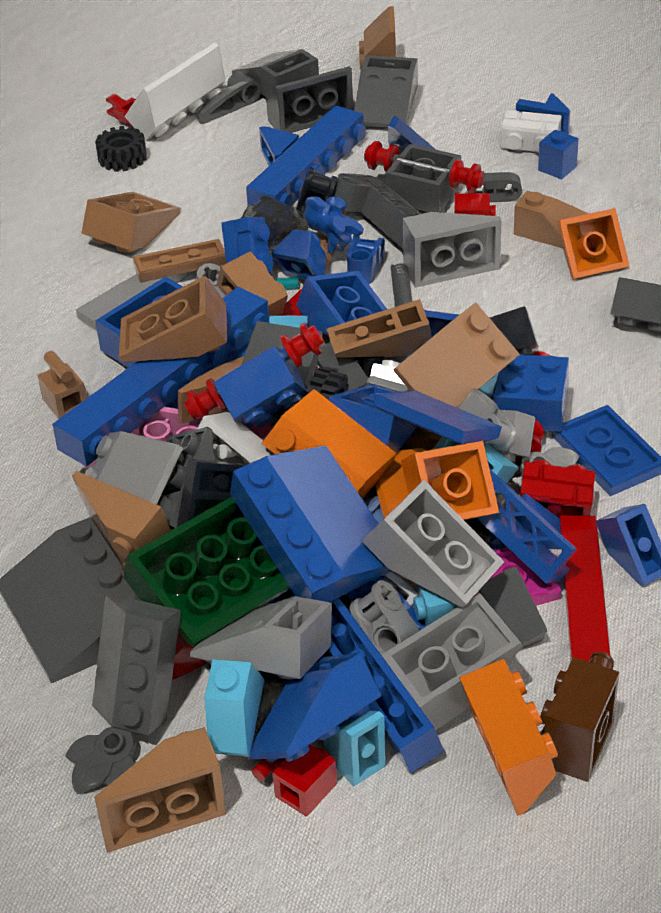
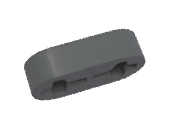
[468,172,522,202]

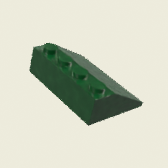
[123,497,291,647]

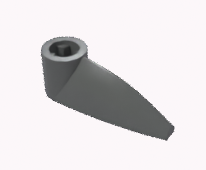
[197,71,261,123]

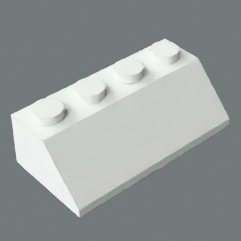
[125,42,226,141]

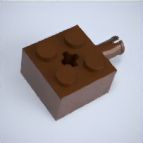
[540,651,620,782]

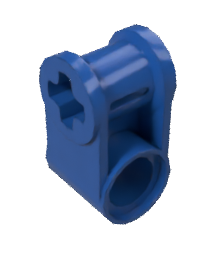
[347,235,385,284]

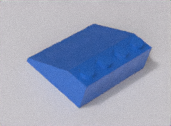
[230,446,392,602]

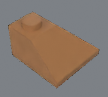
[513,191,590,249]

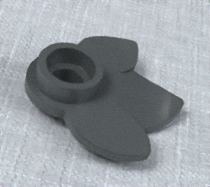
[65,726,135,794]

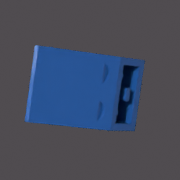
[248,652,382,762]

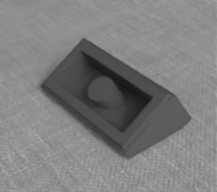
[479,566,547,648]

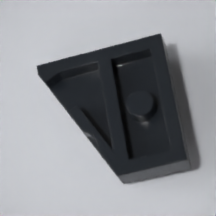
[177,459,248,527]

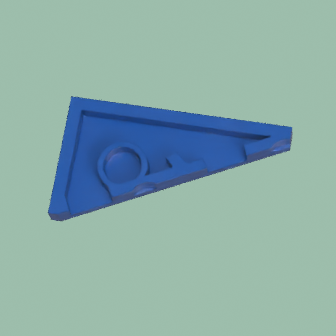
[388,116,435,149]

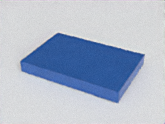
[374,390,502,445]
[552,405,661,497]

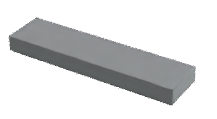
[76,272,189,331]

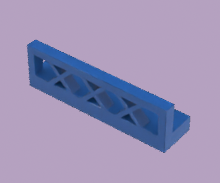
[477,468,577,584]

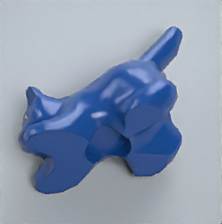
[293,196,364,253]

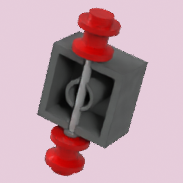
[364,141,485,213]

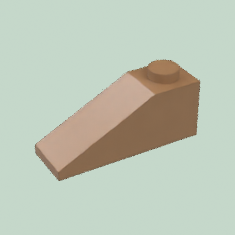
[327,299,432,358]

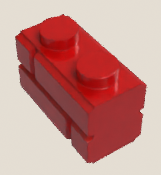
[520,460,595,518]

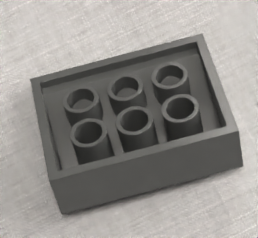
[0,517,141,684]

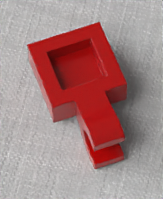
[106,94,136,126]

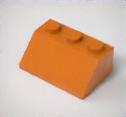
[261,389,398,500]
[459,659,558,816]

